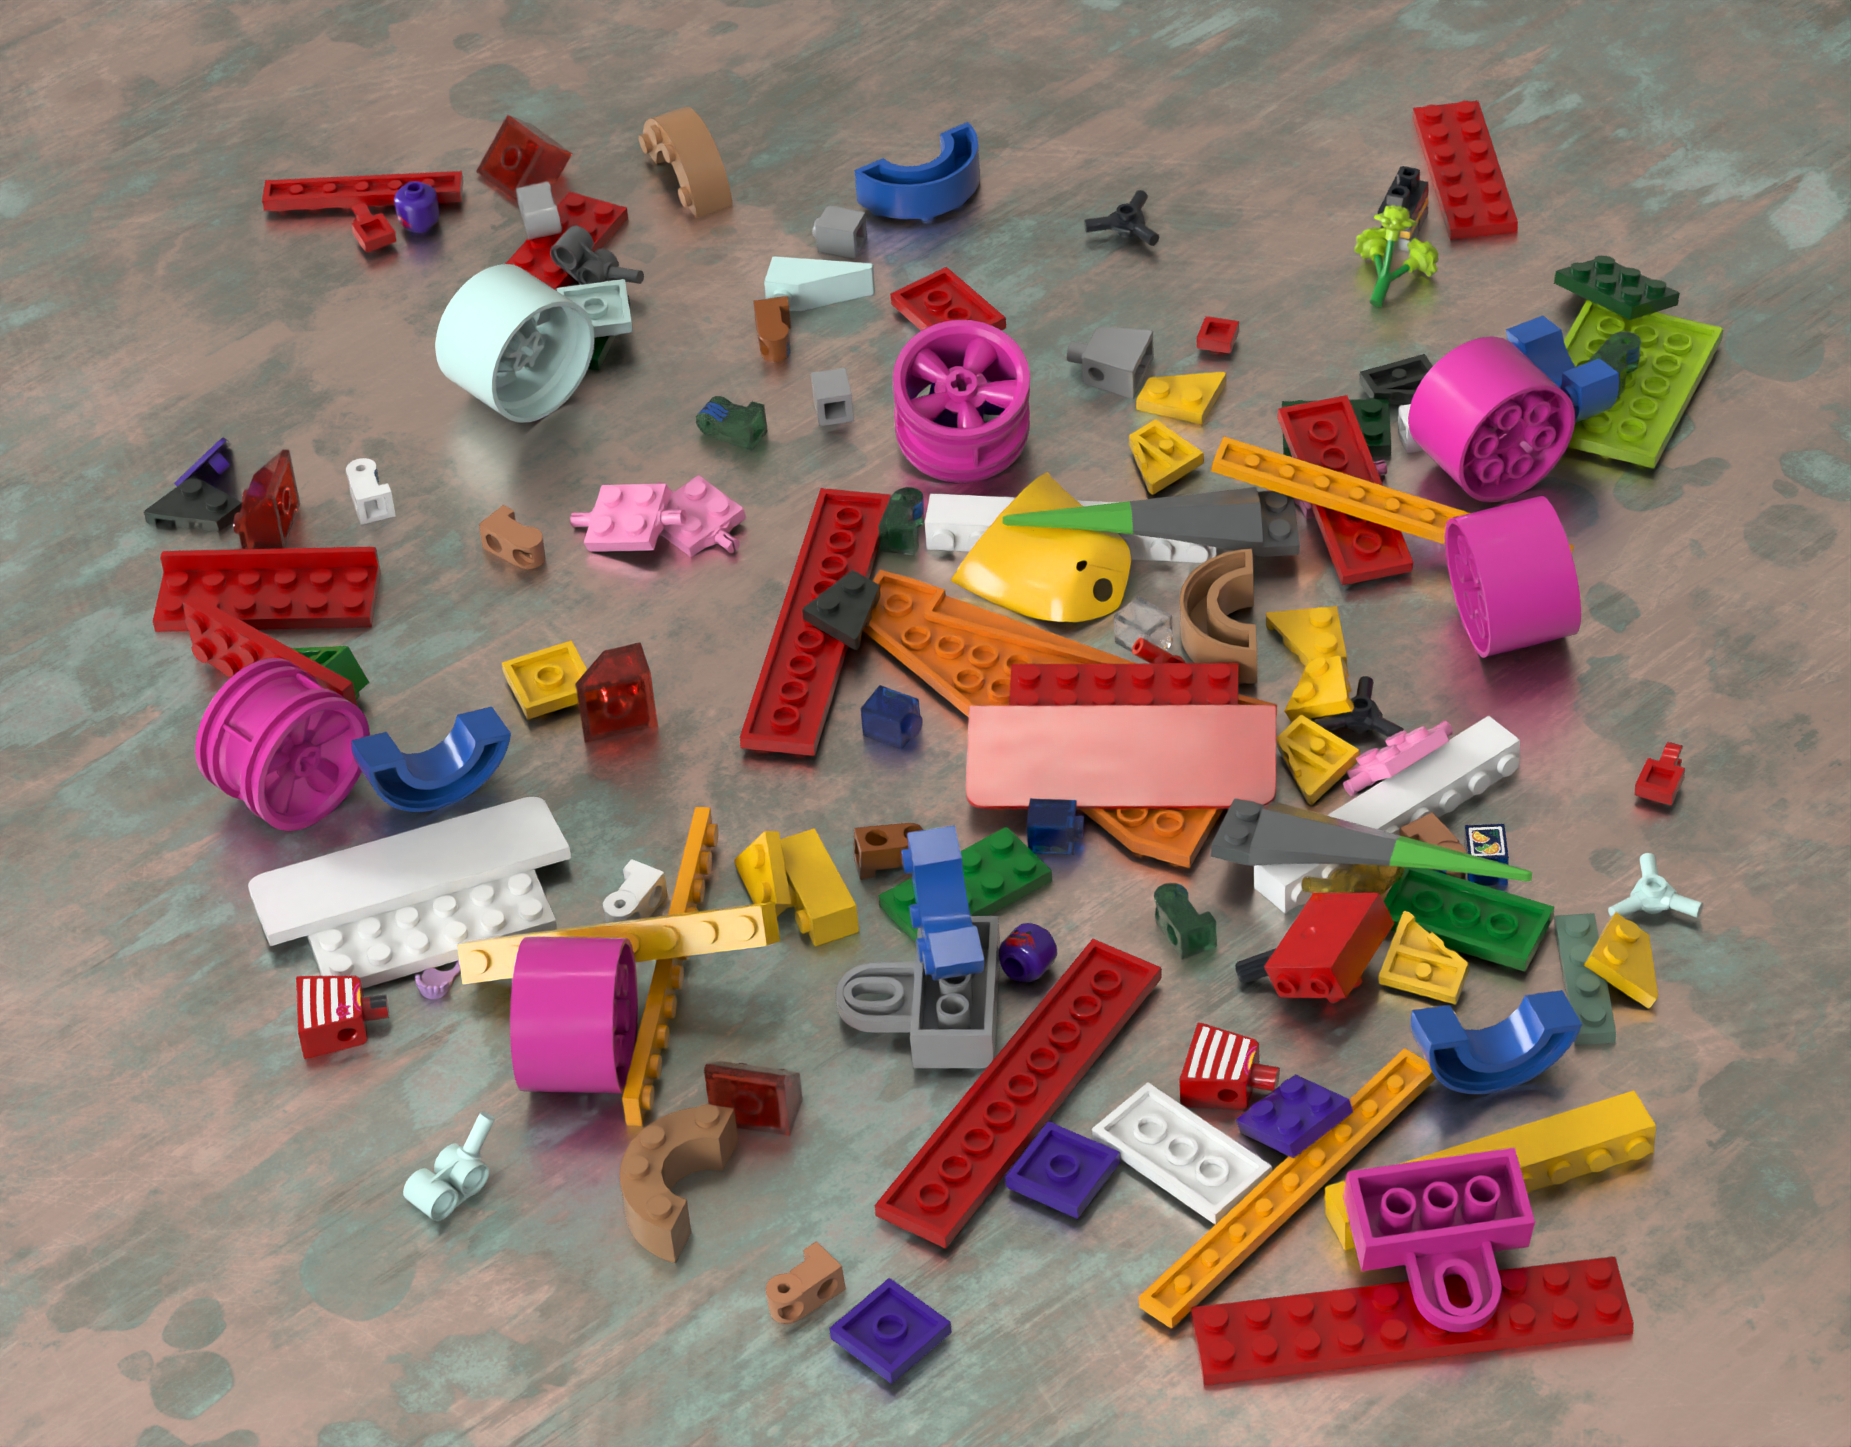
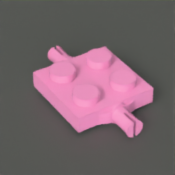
[657,475,746,558]
[570,483,687,552]
[1343,720,1453,796]

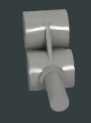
[516,181,562,240]

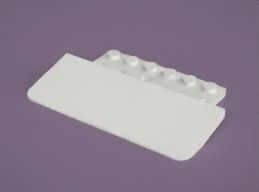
[248,797,571,988]

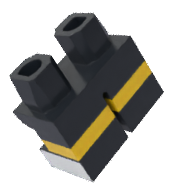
[1377,166,1429,252]

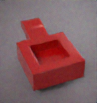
[351,202,397,253]
[1634,742,1685,805]

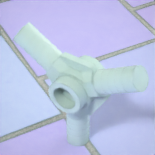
[1608,853,1703,918]

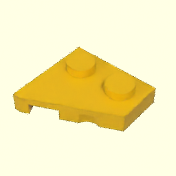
[1136,372,1227,425]
[1129,419,1204,495]
[1266,606,1347,667]
[1284,656,1354,722]
[1276,715,1360,805]
[734,831,791,916]
[1378,911,1469,1005]
[1584,912,1659,1009]

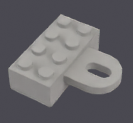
[835,916,1000,1068]

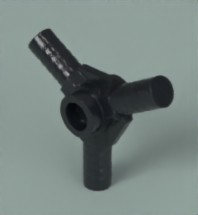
[1084,190,1159,246]
[1314,676,1404,737]

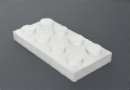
[1092,1082,1272,1225]

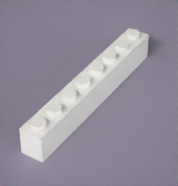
[925,494,1219,563]
[1254,716,1520,914]

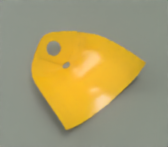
[951,472,1131,622]

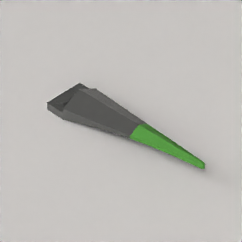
[1003,487,1300,557]
[1211,798,1533,882]

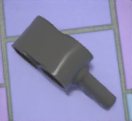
[550,226,644,285]

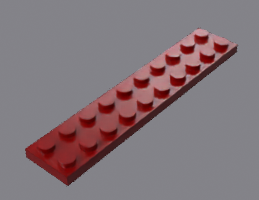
[739,488,892,756]
[874,938,1162,1248]
[1191,1256,1634,1386]

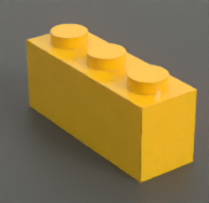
[780,828,859,947]

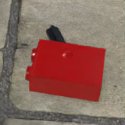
[1235,893,1394,1003]

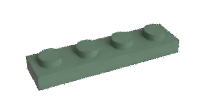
[1554,913,1616,1045]

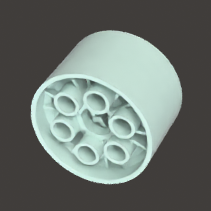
[435,264,594,423]

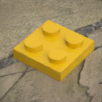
[501,640,598,720]

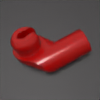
[1132,638,1185,664]

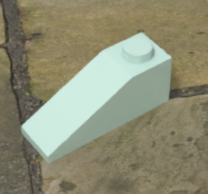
[764,256,875,311]

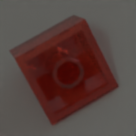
[476,114,573,202]
[233,449,300,549]
[575,642,658,743]
[704,1061,803,1136]

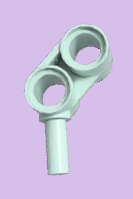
[403,1112,495,1221]

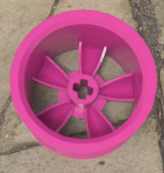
[893,320,1030,483]
[195,658,370,831]

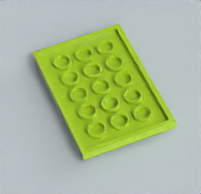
[1564,300,1723,468]

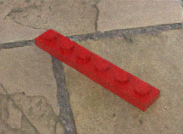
[262,171,464,211]

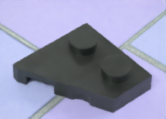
[1359,354,1433,405]
[144,475,244,532]
[802,570,881,650]

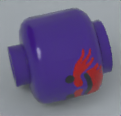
[394,181,440,233]
[999,923,1058,982]

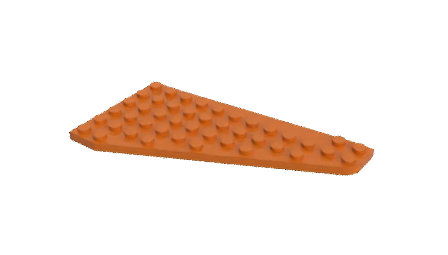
[863,570,1277,868]

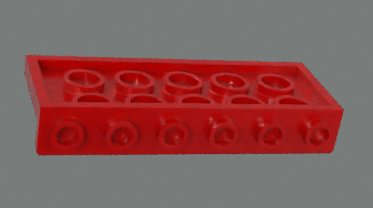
[153,546,381,632]

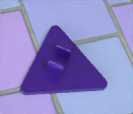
[174,437,232,486]

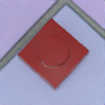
[1197,316,1239,354]

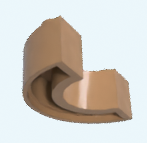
[639,107,733,218]
[1179,549,1257,684]
[619,1104,738,1263]

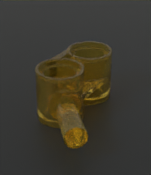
[1301,864,1405,896]

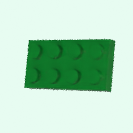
[878,826,1053,943]
[1384,867,1554,972]

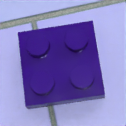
[1236,1074,1353,1158]
[1005,1121,1120,1219]
[829,1277,952,1384]

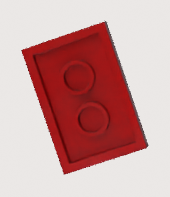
[890,267,1006,331]

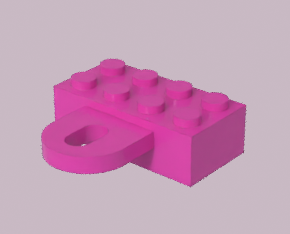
[1343,1147,1535,1332]

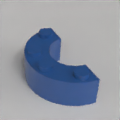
[854,122,980,220]
[1506,315,1619,423]
[351,707,511,812]
[901,825,984,980]
[1411,990,1582,1094]

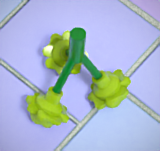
[1354,205,1439,307]

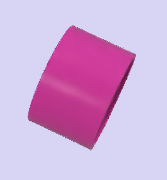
[1408,336,1575,502]
[1445,496,1581,658]
[510,936,638,1094]

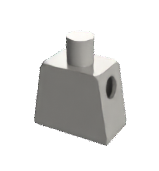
[1067,327,1154,399]

